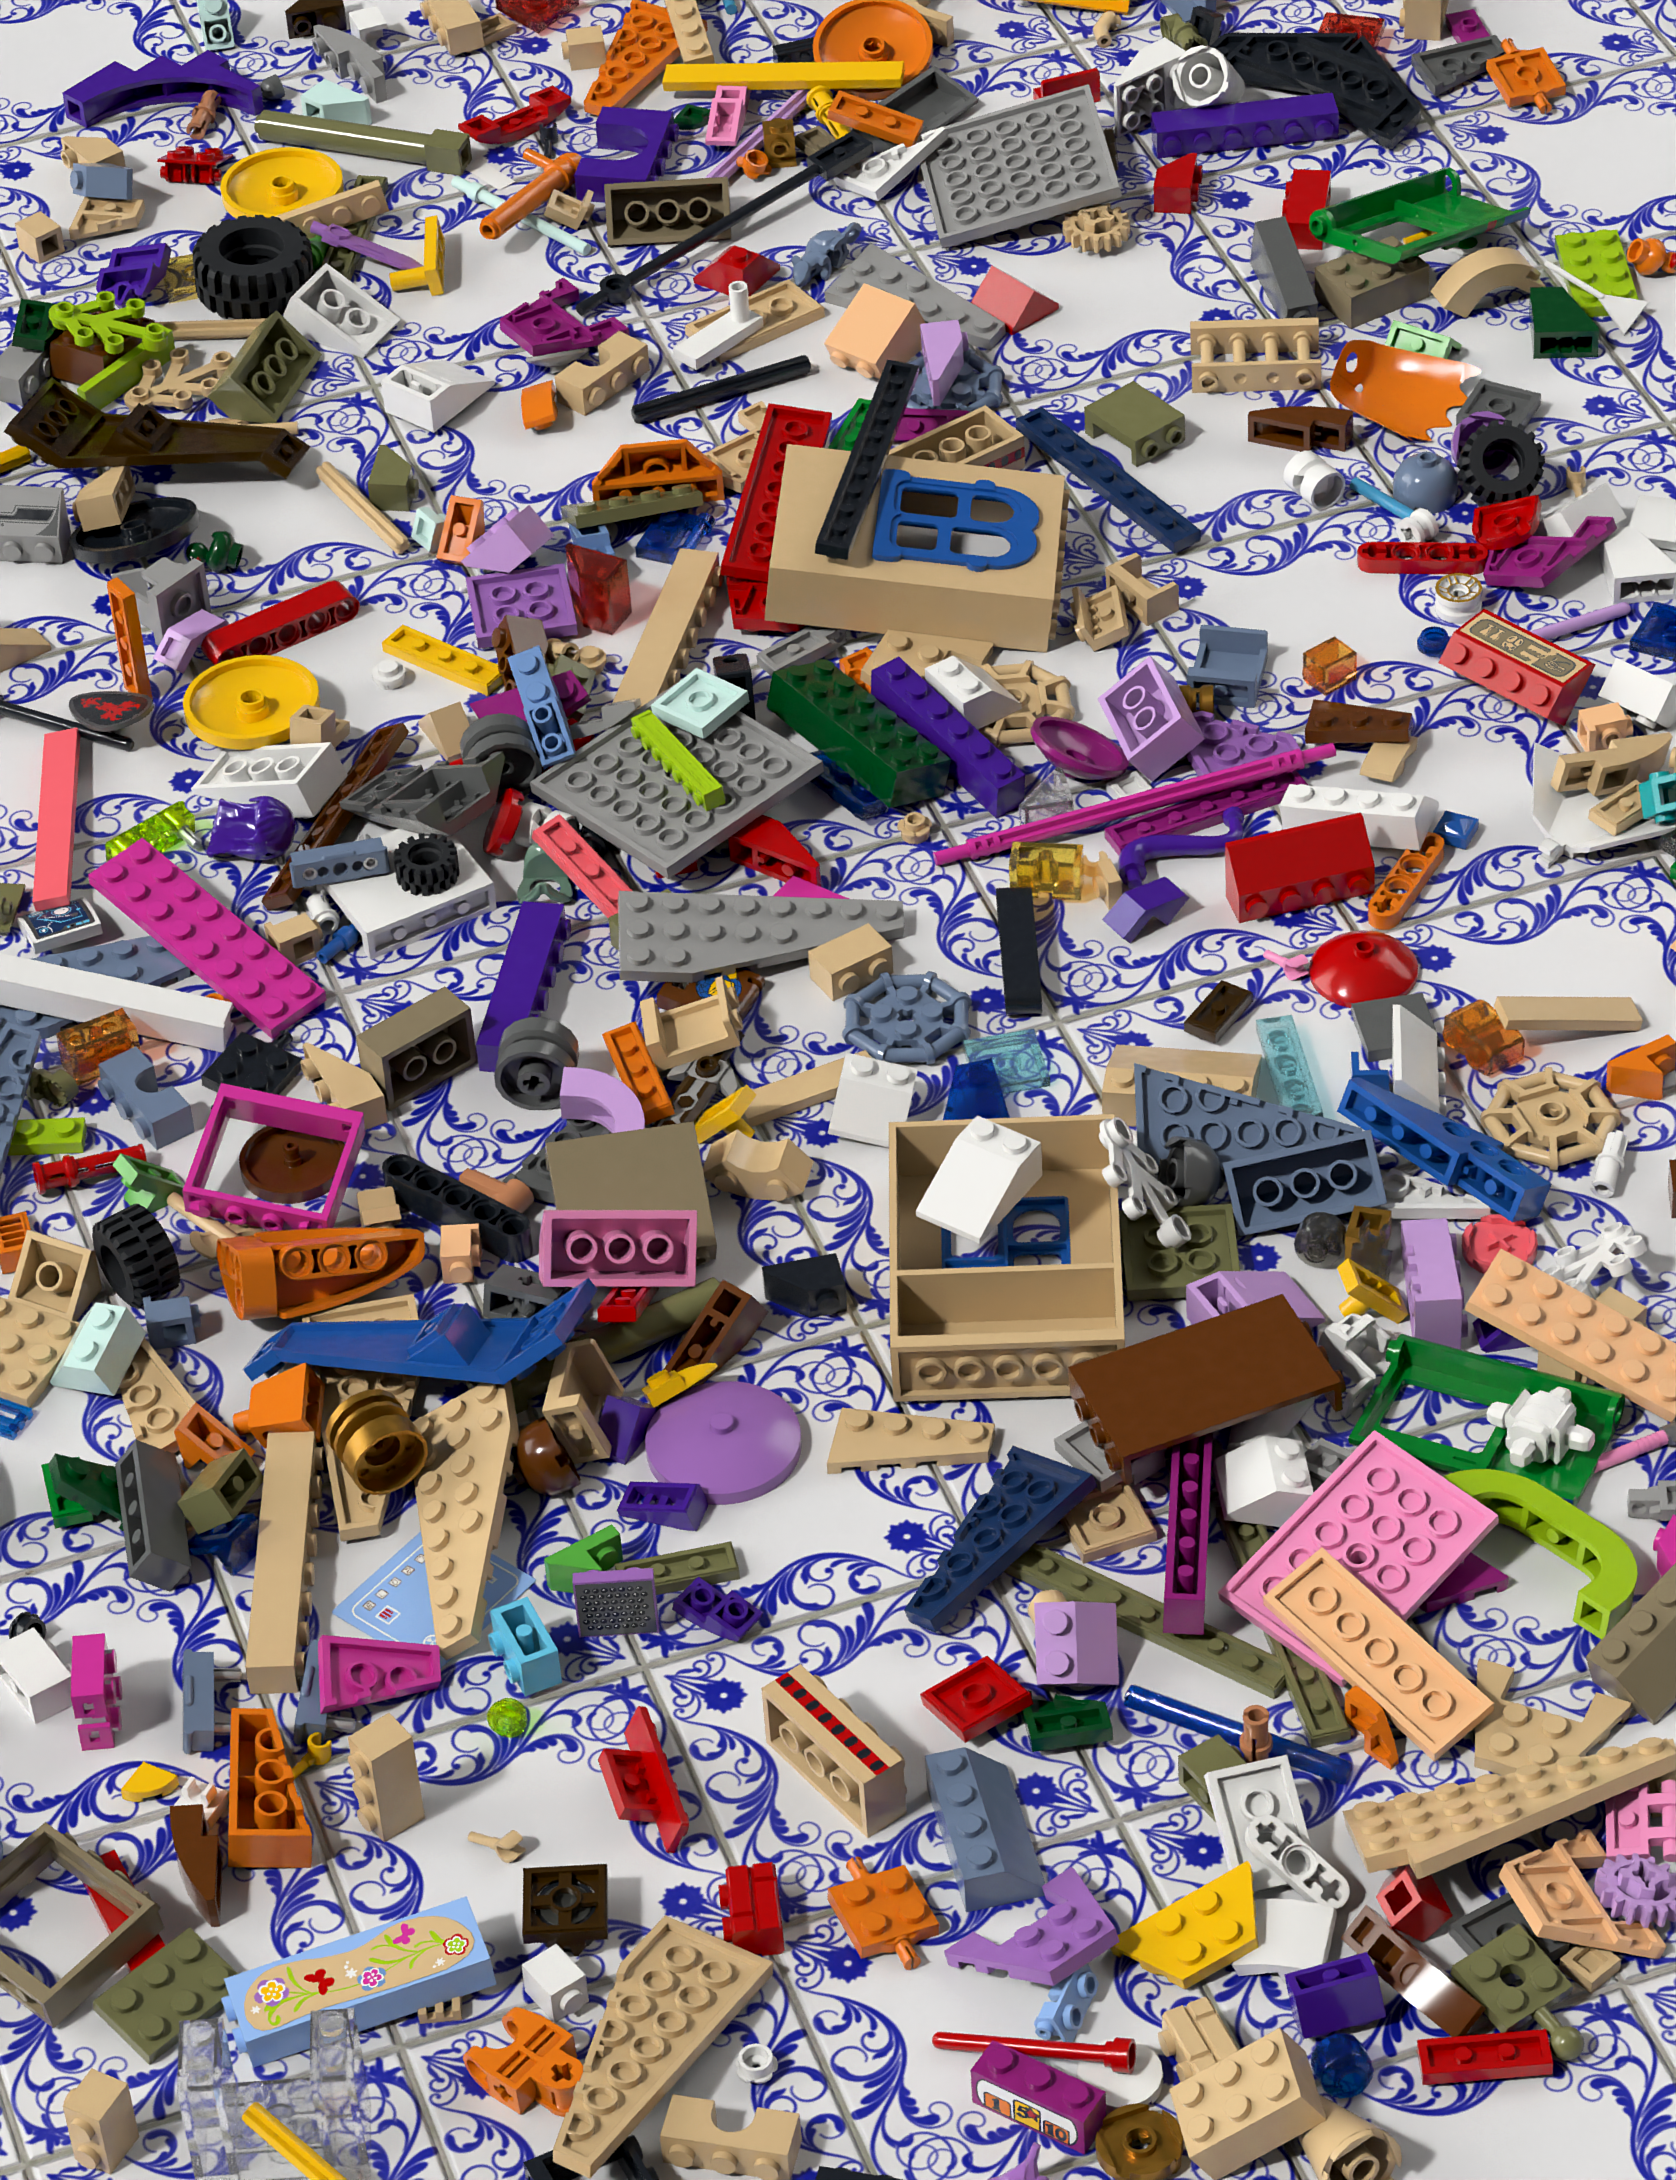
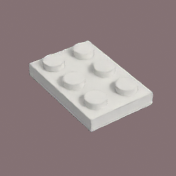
[1204,1755,1319,1893]

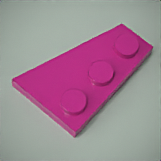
[318,1635,441,1714]

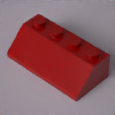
[1225,812,1375,923]

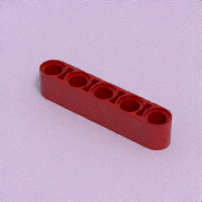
[201,580,360,665]

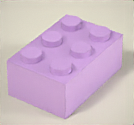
[1098,656,1205,781]

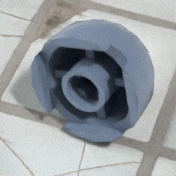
[1393,451,1458,514]

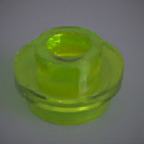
[487,1698,528,1738]

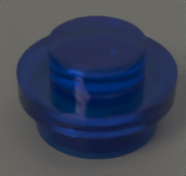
[1417,626,1450,657]

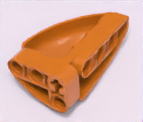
[216,1227,425,1321]

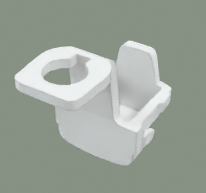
[1318,1313,1390,1418]

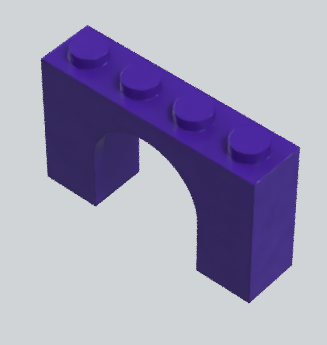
[574,106,679,203]

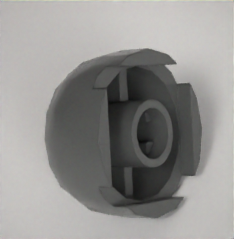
[1157,1136,1225,1207]

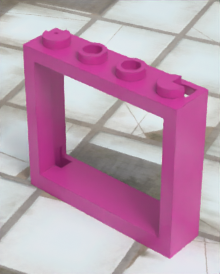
[182,1083,365,1231]

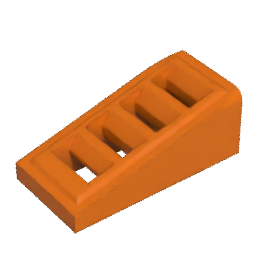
[0,1211,31,1274]

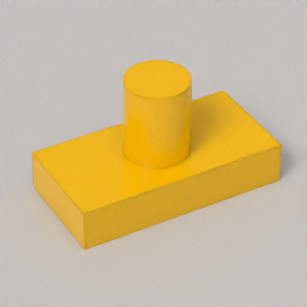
[695,1084,757,1144]
[1337,1258,1409,1324]

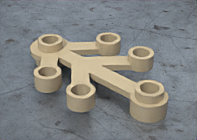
[124,348,234,412]

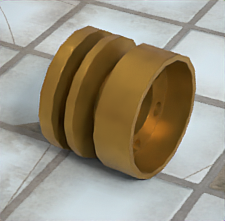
[325,1389,428,1495]

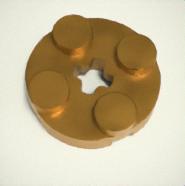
[1095,2103,1183,2180]

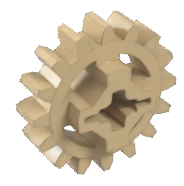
[1062,203,1130,253]

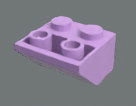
[461,505,555,573]

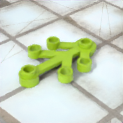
[49,291,168,354]

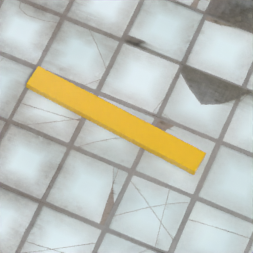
[662,61,905,91]

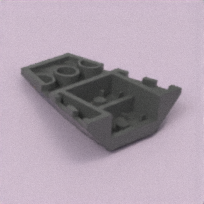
[339,751,505,836]

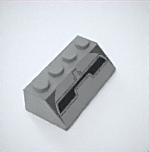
[0,485,71,564]

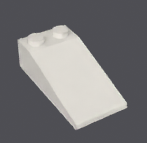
[191,742,348,819]

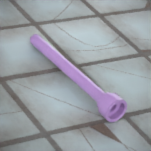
[1530,602,1631,640]

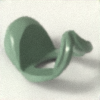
[517,842,573,904]

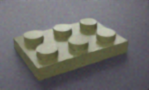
[93,1927,238,2065]

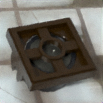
[522,1864,608,1956]

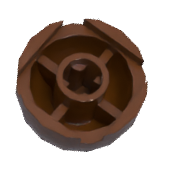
[512,1416,581,1496]

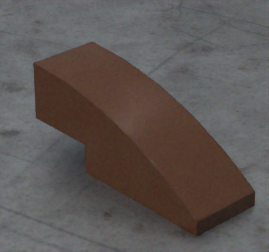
[1248,406,1353,452]
[170,1804,223,1927]

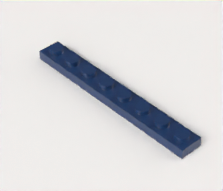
[1016,407,1201,553]

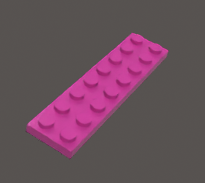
[88,837,327,1039]

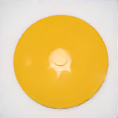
[220,147,344,219]
[183,655,320,750]

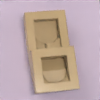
[1359,736,1418,782]

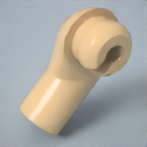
[1093,11,1121,48]

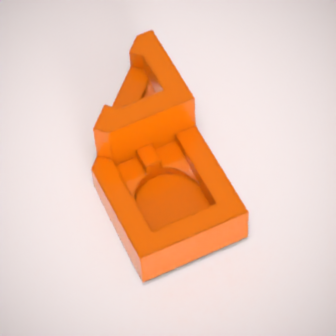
[1345,1685,1399,1770]

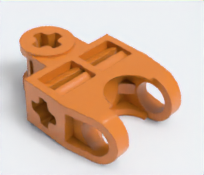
[463,2007,583,2117]

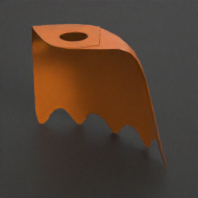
[1330,340,1481,441]

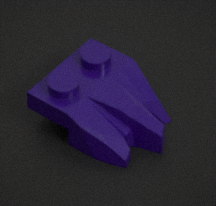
[96,243,172,309]

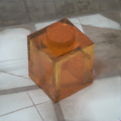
[1302,636,1357,696]

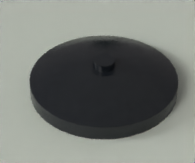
[69,497,200,564]

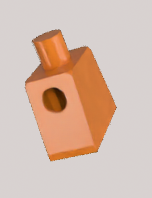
[233,1363,325,1449]

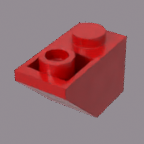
[1153,153,1203,214]
[1376,1864,1453,1942]

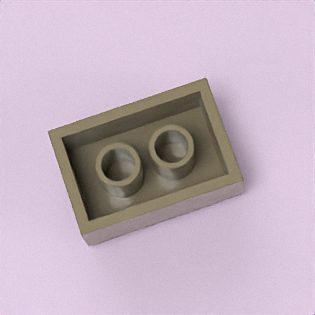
[1315,235,1430,329]
[356,986,477,1112]

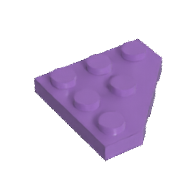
[1185,711,1302,776]

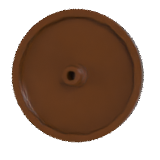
[239,1126,345,1204]

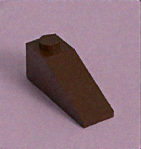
[663,1279,769,1390]

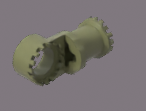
[1160,13,1208,51]
[26,1068,79,1107]

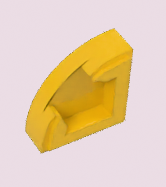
[121,1761,179,1802]

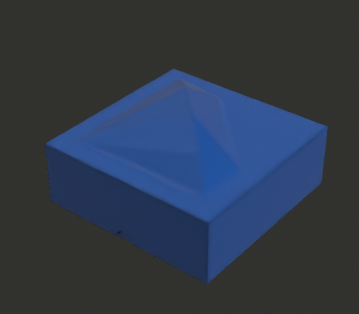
[1433,810,1479,850]

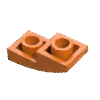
[521,380,558,430]

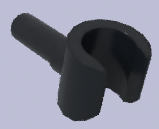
[539,123,558,158]

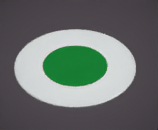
[1448,234,1488,255]

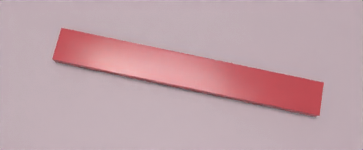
[33,728,81,911]

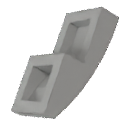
[570,698,641,740]

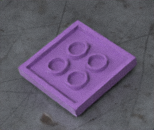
[465,563,578,649]

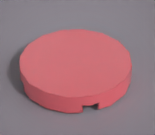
[1461,1214,1538,1274]

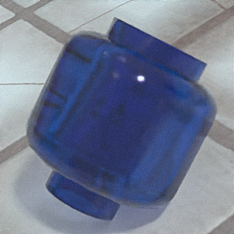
[1311,2033,1374,2099]

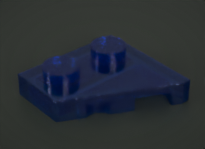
[943,1058,1010,1120]

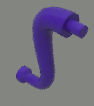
[1118,806,1245,890]

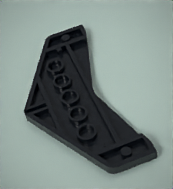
[1210,33,1421,149]

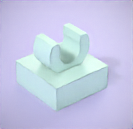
[411,507,446,552]

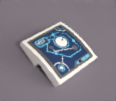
[16,897,103,954]

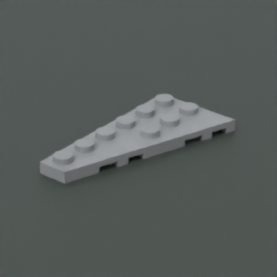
[824,243,1006,350]

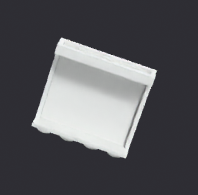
[315,828,497,960]

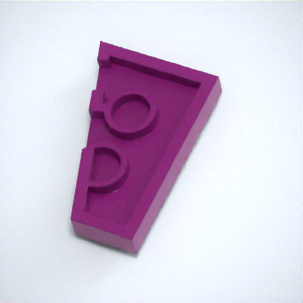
[469,670,591,722]

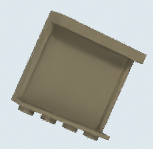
[545,1121,717,1266]

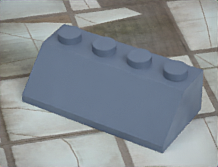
[1223,1129,1388,1237]
[925,1747,1045,1913]

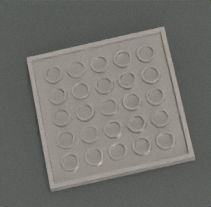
[915,84,1122,249]
[530,683,824,879]

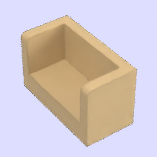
[1105,553,1179,626]

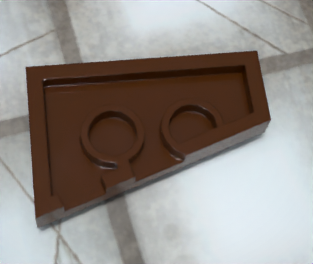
[1305,699,1413,744]

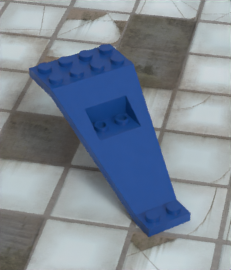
[243,1278,598,1385]

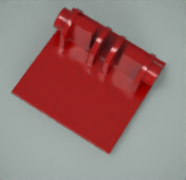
[157,146,233,184]

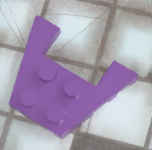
[944,1867,1120,1986]

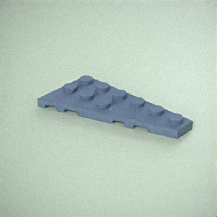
[1134,1063,1362,1175]

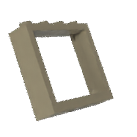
[0,1822,164,2028]

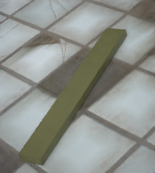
[1216,1506,1351,1749]
[1004,1543,1296,1699]

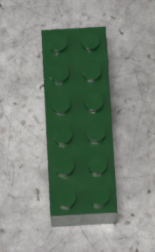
[766,659,951,808]

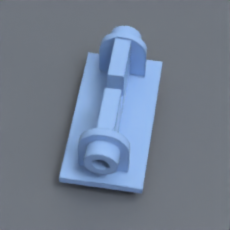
[1034,1963,1099,2042]

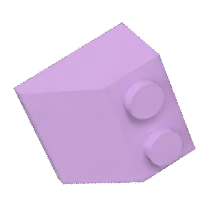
[1034,1601,1119,1688]

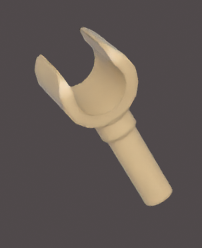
[1566,466,1586,498]
[468,1830,526,1863]

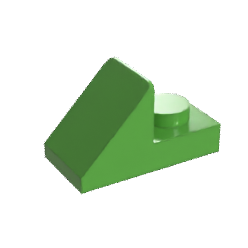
[113,1153,185,1213]
[544,1524,623,1593]

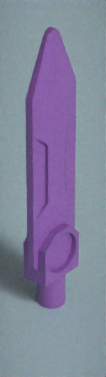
[310,221,423,270]

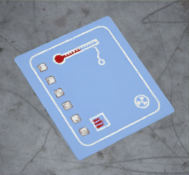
[332,1531,536,1669]

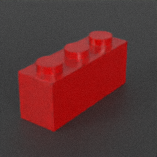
[1282,169,1331,250]

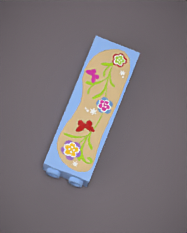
[221,1896,497,2068]

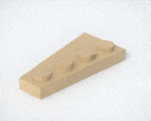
[119,1337,196,1454]
[827,1408,995,1474]

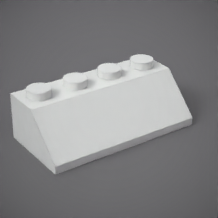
[1279,784,1439,851]

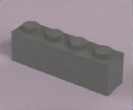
[115,1440,192,1592]

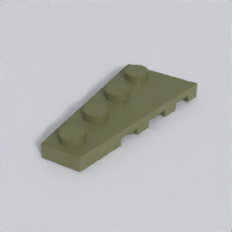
[561,484,704,529]

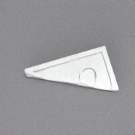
[834,126,949,201]
[1370,1168,1491,1219]

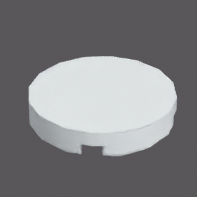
[1076,2039,1163,2115]

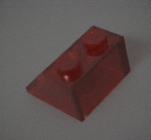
[565,543,632,635]

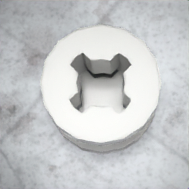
[1396,508,1439,542]

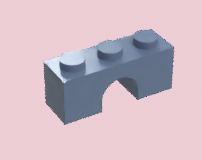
[98,1046,195,1150]

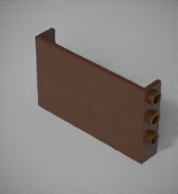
[1068,1294,1346,1485]

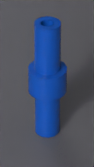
[316,924,361,964]

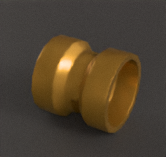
[1179,685,1214,714]

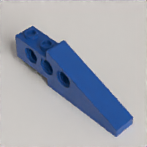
[1337,1077,1552,1222]

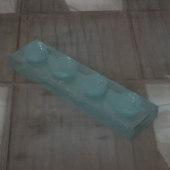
[1256,1015,1323,1117]

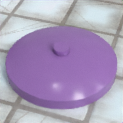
[645,1381,802,1505]

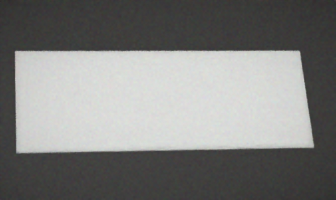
[465,159,515,190]

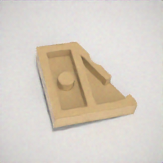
[69,197,145,240]

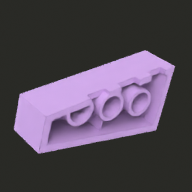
[1401,1218,1468,1349]

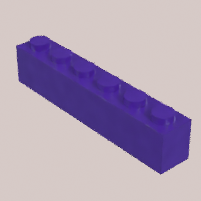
[1151,93,1339,159]
[871,656,1025,819]
[476,901,571,1072]

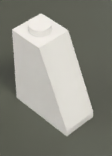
[1599,526,1676,605]

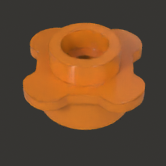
[736,149,772,179]

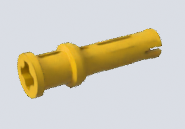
[806,85,852,139]

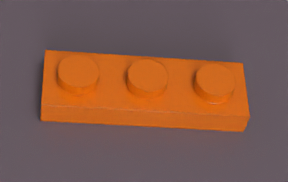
[827,90,924,148]

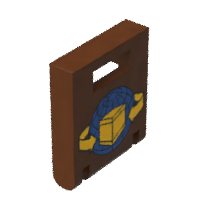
[656,968,765,1021]

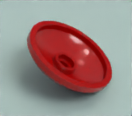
[1309,930,1418,1008]

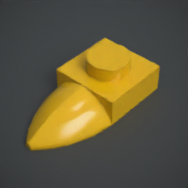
[641,1363,718,1408]

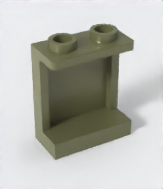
[1084,381,1185,467]

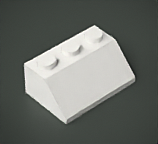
[1392,1005,1446,1117]

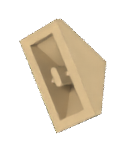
[418,701,470,763]

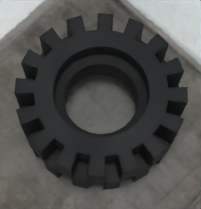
[393,833,460,896]

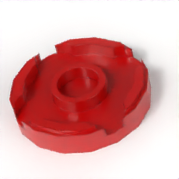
[483,788,524,857]

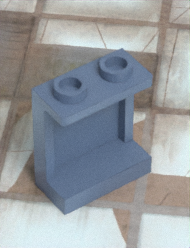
[1187,625,1268,708]

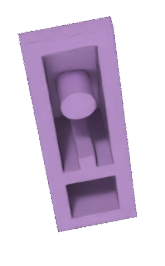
[920,320,969,406]

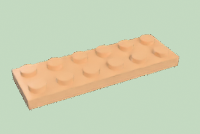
[1464,1249,1676,1423]
[1263,1547,1494,1762]

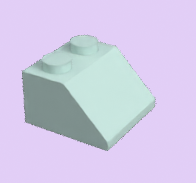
[50,1302,146,1396]

